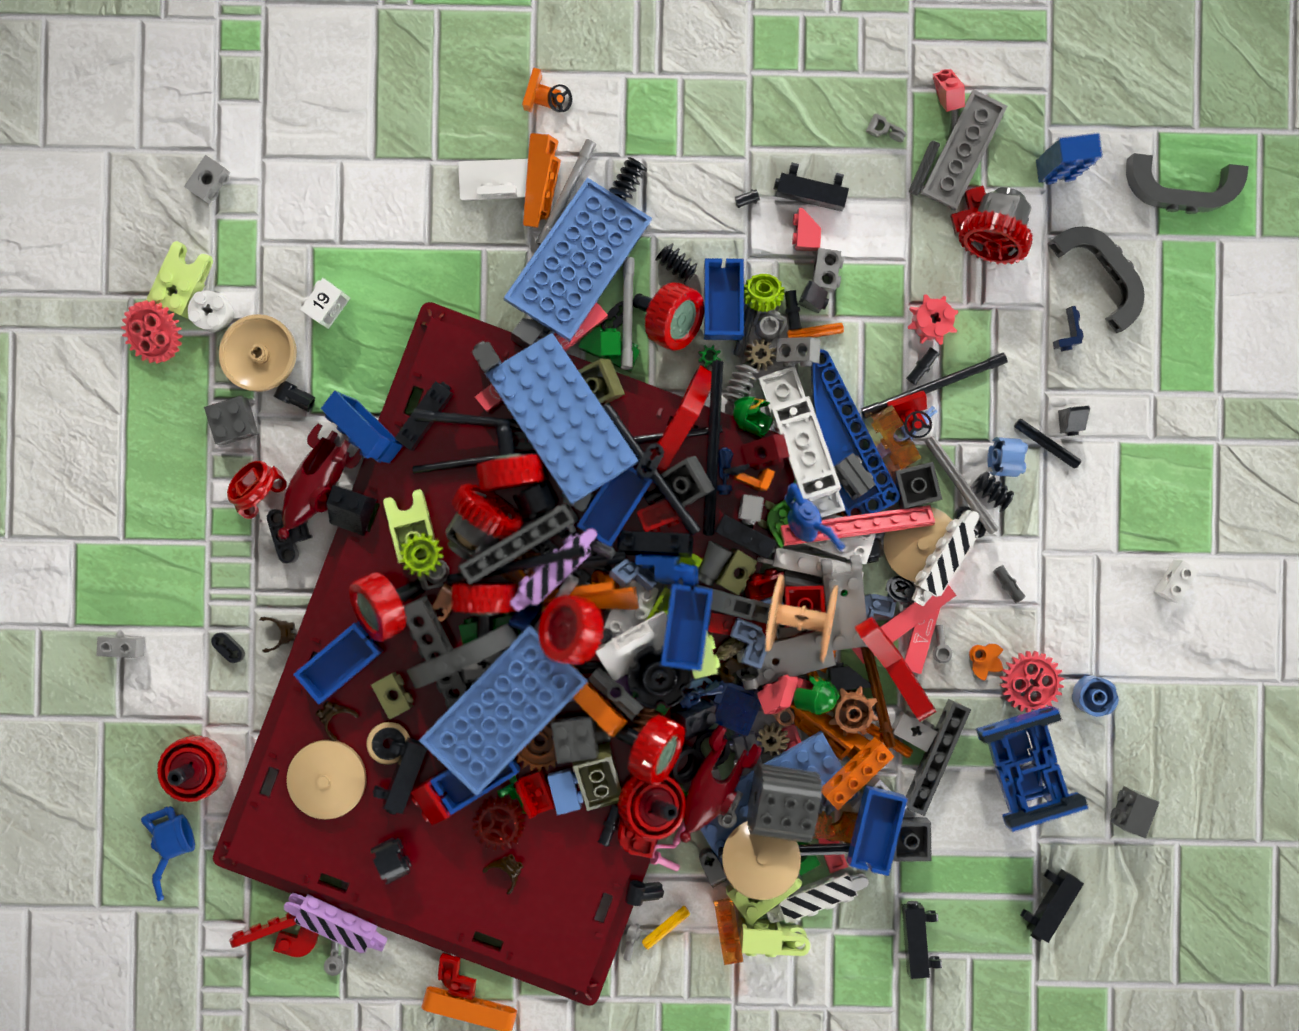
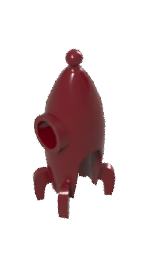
[278,423,363,539]
[679,724,762,843]

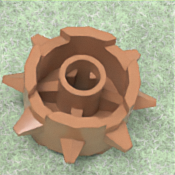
[829,687,878,737]

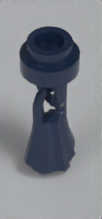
[717,447,734,495]
[679,679,724,709]

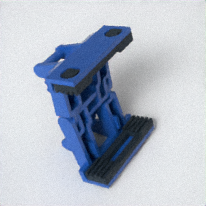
[976,706,1089,832]

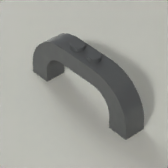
[1126,153,1249,214]
[1047,226,1145,333]
[406,623,520,689]

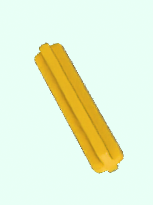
[642,906,690,950]

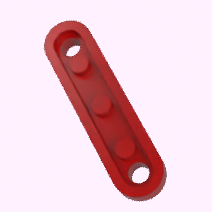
[229,912,297,948]

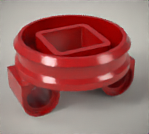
[227,461,287,519]

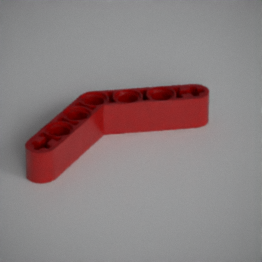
[650,365,712,475]
[855,616,937,722]

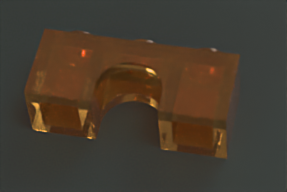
[871,405,922,469]
[812,811,858,843]
[714,898,743,965]

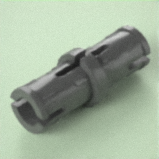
[993,565,1026,603]

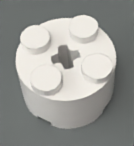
[188,290,234,333]

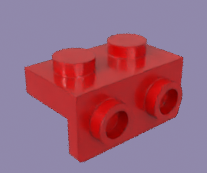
[637,499,680,532]
[744,568,784,601]
[515,770,555,819]

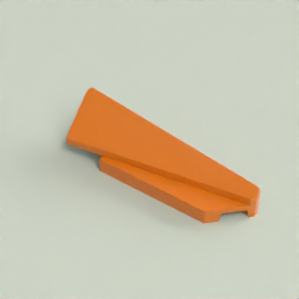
[523,133,561,228]
[543,581,639,610]
[790,700,870,760]

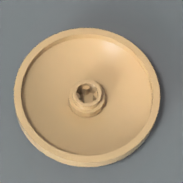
[219,314,297,392]
[883,506,953,582]
[287,740,367,819]
[722,821,801,900]

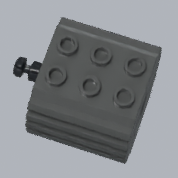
[747,763,832,843]

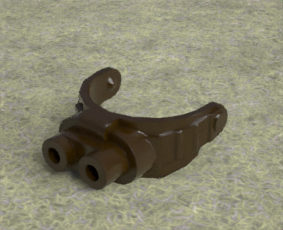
[259,617,296,653]
[711,658,750,683]
[315,700,359,741]
[483,854,523,895]

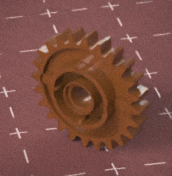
[516,715,563,771]

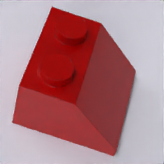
[783,586,825,628]
[411,776,451,825]

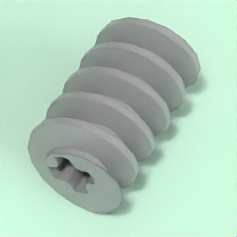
[723,364,759,403]

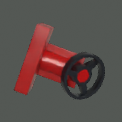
[887,391,932,438]

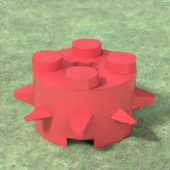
[908,294,959,345]

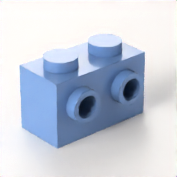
[548,767,584,815]

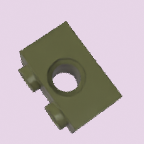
[715,548,758,596]
[371,672,414,720]

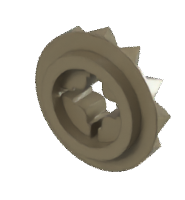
[716,638,745,660]

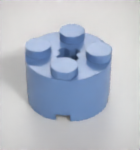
[987,437,1028,477]
[1072,676,1119,717]

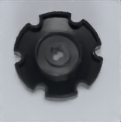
[627,645,691,709]

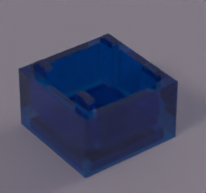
[716,686,761,737]

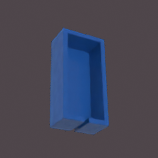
[1036,133,1103,184]
[704,258,744,340]
[320,390,403,463]
[577,467,652,546]
[661,583,713,671]
[293,621,384,704]
[430,758,521,815]
[847,785,908,876]

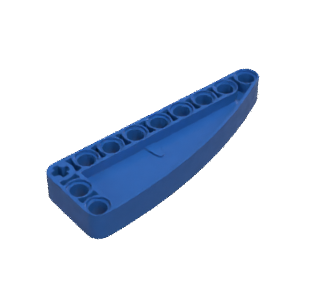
[811,350,900,517]

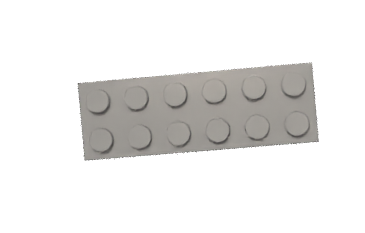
[921,89,1008,210]

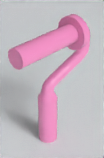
[650,822,685,872]

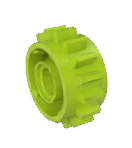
[744,274,785,312]
[399,533,444,577]

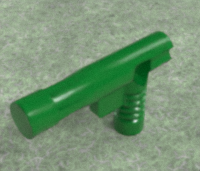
[497,775,526,814]

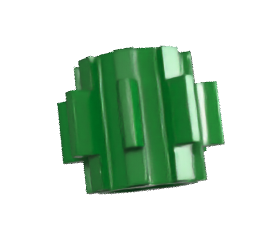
[698,345,721,368]

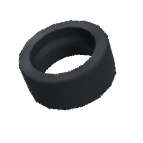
[694,729,730,767]
[668,744,701,783]

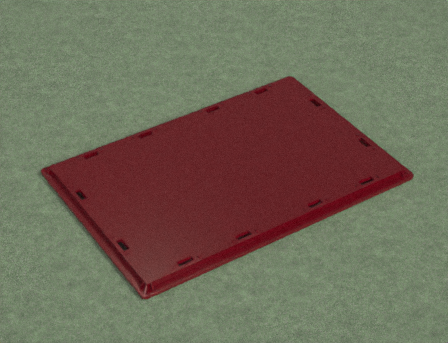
[213,302,795,1006]

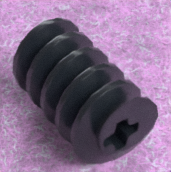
[609,157,647,201]
[655,243,697,285]
[970,471,1014,513]

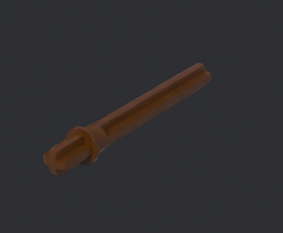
[861,647,896,748]

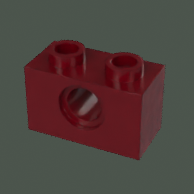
[742,434,790,470]

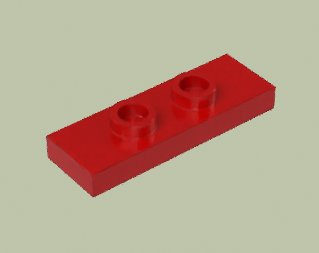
[708,612,768,637]

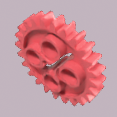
[121,300,183,364]
[1000,651,1064,713]

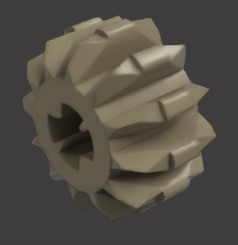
[744,338,776,371]
[756,722,790,756]

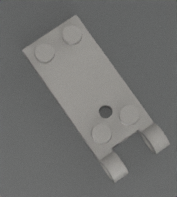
[821,555,868,651]
[736,630,836,690]

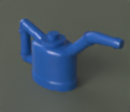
[785,483,845,551]
[141,806,195,902]

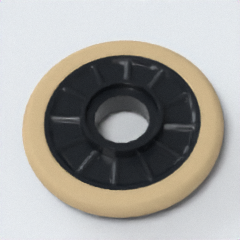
[367,722,410,764]

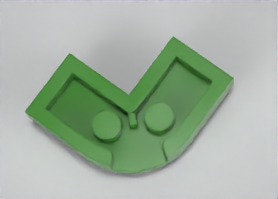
[767,498,795,548]

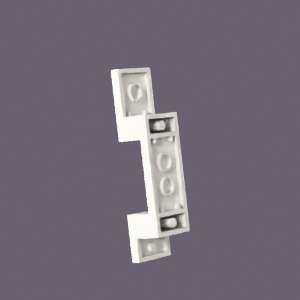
[758,367,845,518]

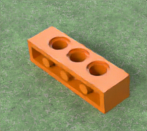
[822,737,895,810]

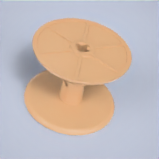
[765,574,838,663]

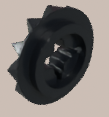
[885,576,915,605]

